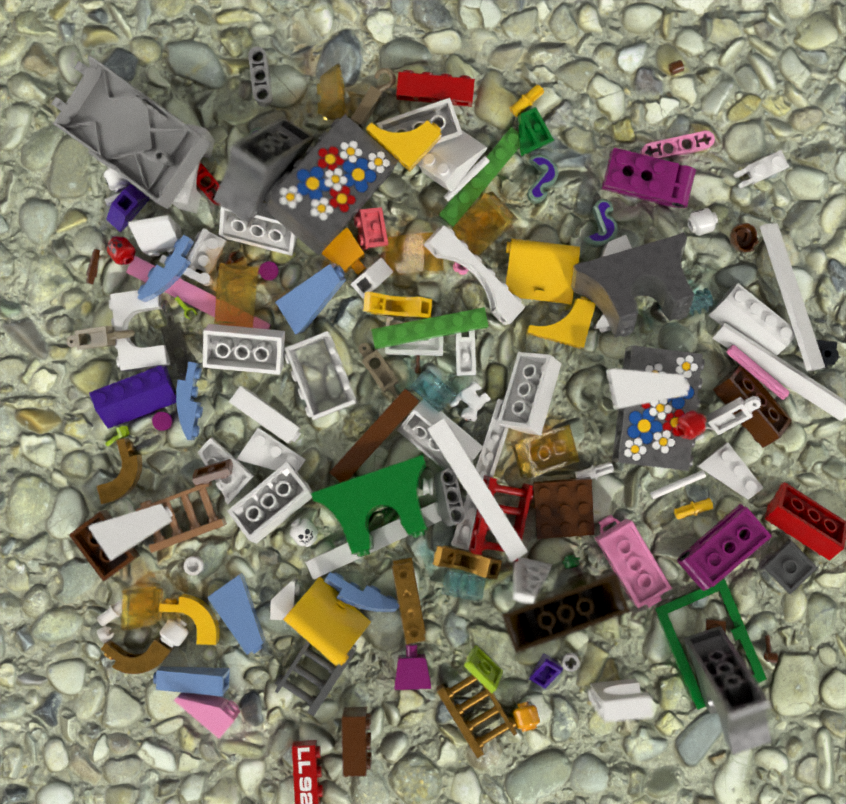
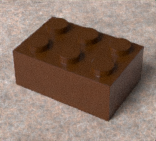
[69,510,140,582]
[342,707,372,777]

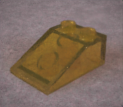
[317,64,346,120]
[452,191,518,256]
[385,232,444,276]
[214,263,260,328]
[511,424,580,478]
[121,582,163,631]

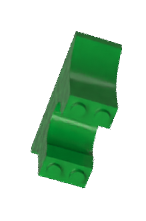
[311,455,428,557]

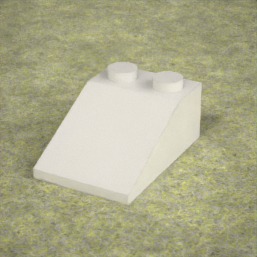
[418,130,487,192]
[128,215,182,257]

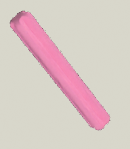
[726,345,789,400]

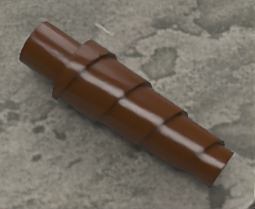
[86,249,100,285]

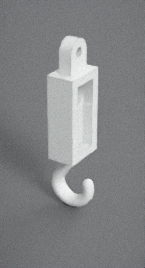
[695,396,761,441]

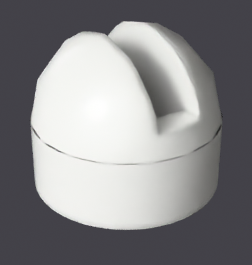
[97,626,114,644]

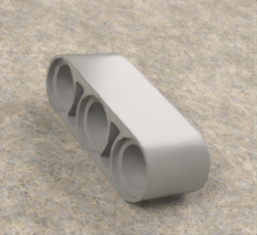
[249,47,273,107]
[434,468,465,526]

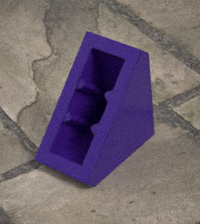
[529,653,563,689]

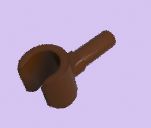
[218,250,244,271]
[764,635,778,663]

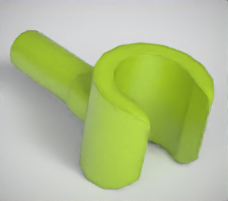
[175,296,198,320]
[105,426,129,447]

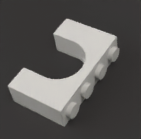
[172,124,215,213]
[109,290,171,371]
[588,678,653,722]

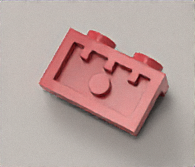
[354,207,389,251]

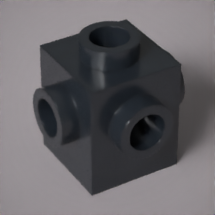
[816,340,839,369]

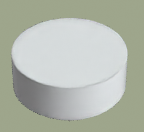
[184,556,204,576]

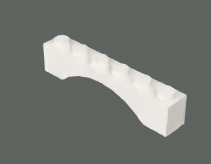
[423,225,525,325]

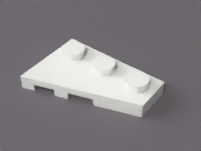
[385,316,443,356]
[237,428,306,473]
[198,437,254,505]
[697,443,763,500]

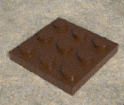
[533,477,595,539]

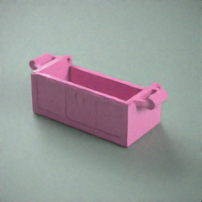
[594,514,672,608]

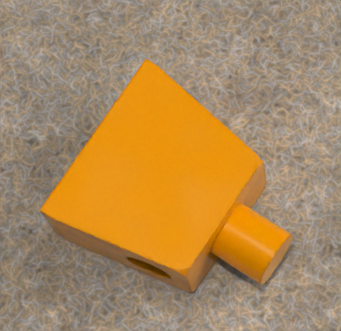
[321,227,367,276]

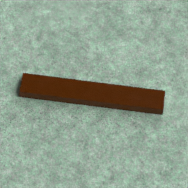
[329,388,420,483]

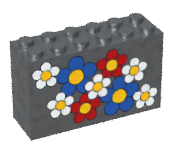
[265,115,399,255]
[612,345,705,471]

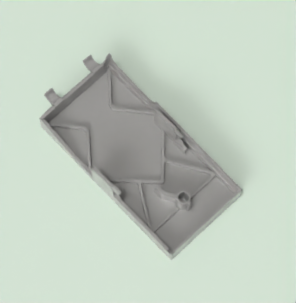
[51,55,211,209]

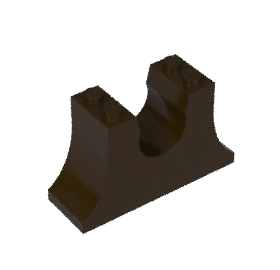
[501,571,630,654]

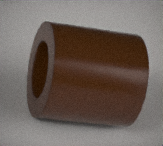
[668,60,684,75]

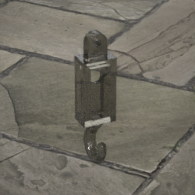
[160,299,192,376]

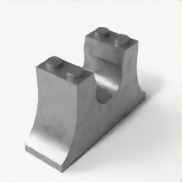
[214,117,315,221]
[571,233,694,338]
[684,626,771,755]

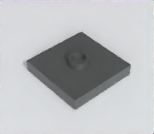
[762,540,818,594]

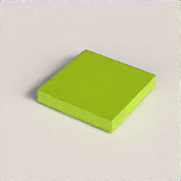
[464,645,503,693]

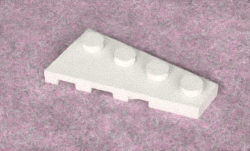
[513,557,552,604]

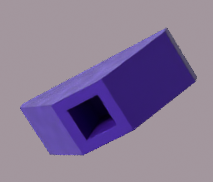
[106,184,151,232]

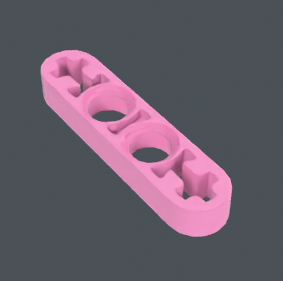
[640,131,715,159]

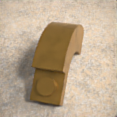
[97,438,142,504]
[433,545,502,579]
[100,637,174,674]

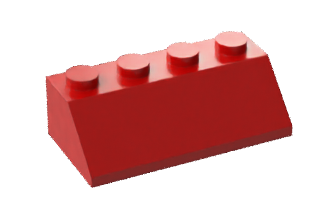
[765,482,846,561]

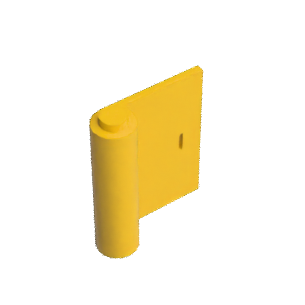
[505,238,580,304]
[283,577,371,666]

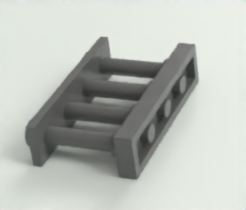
[275,641,357,717]

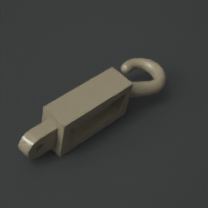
[351,68,396,129]
[67,326,135,350]
[359,343,400,399]

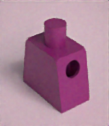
[394,644,431,690]

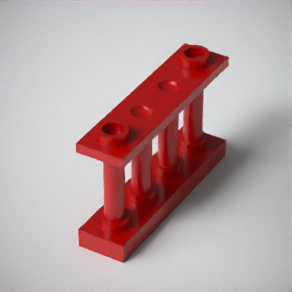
[468,475,534,562]

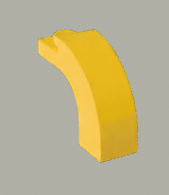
[363,292,432,318]
[159,594,220,645]

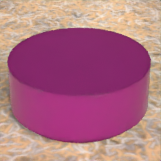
[259,261,279,281]
[152,412,173,431]

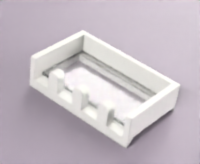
[284,331,358,420]

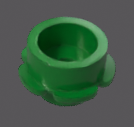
[562,554,580,569]

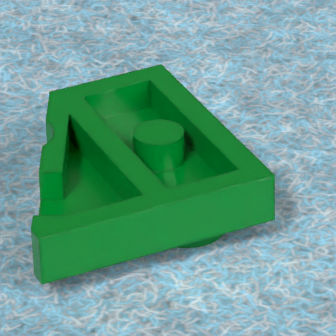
[518,107,554,156]

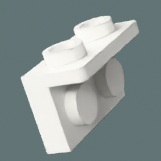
[186,228,227,275]

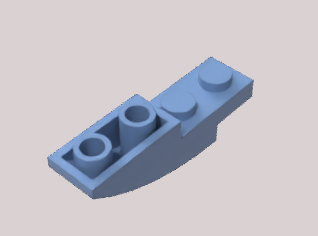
[137,235,194,302]
[176,362,203,440]
[324,572,399,612]

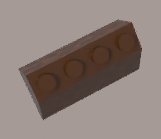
[713,364,792,448]

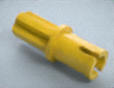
[509,85,544,117]
[674,498,714,519]

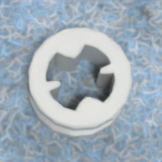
[423,478,433,495]
[562,652,580,672]

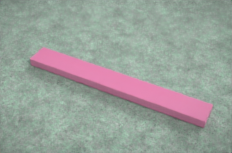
[126,256,271,329]

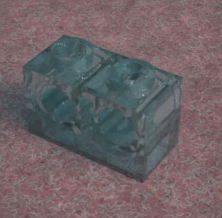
[441,571,486,602]

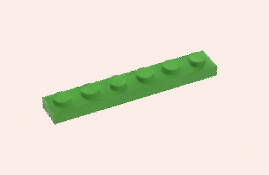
[439,127,520,228]
[371,307,489,349]

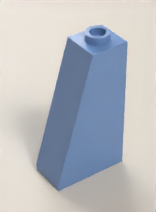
[276,264,346,335]
[207,573,265,654]
[153,666,230,696]

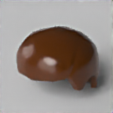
[729,223,759,252]

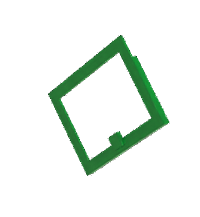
[655,578,767,710]

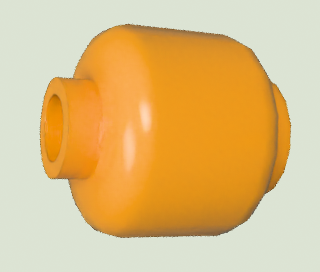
[512,701,540,732]

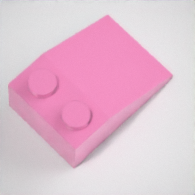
[174,692,240,739]

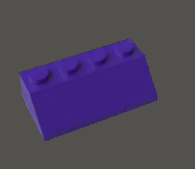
[89,365,177,429]

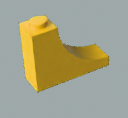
[366,120,442,172]
[526,296,596,349]

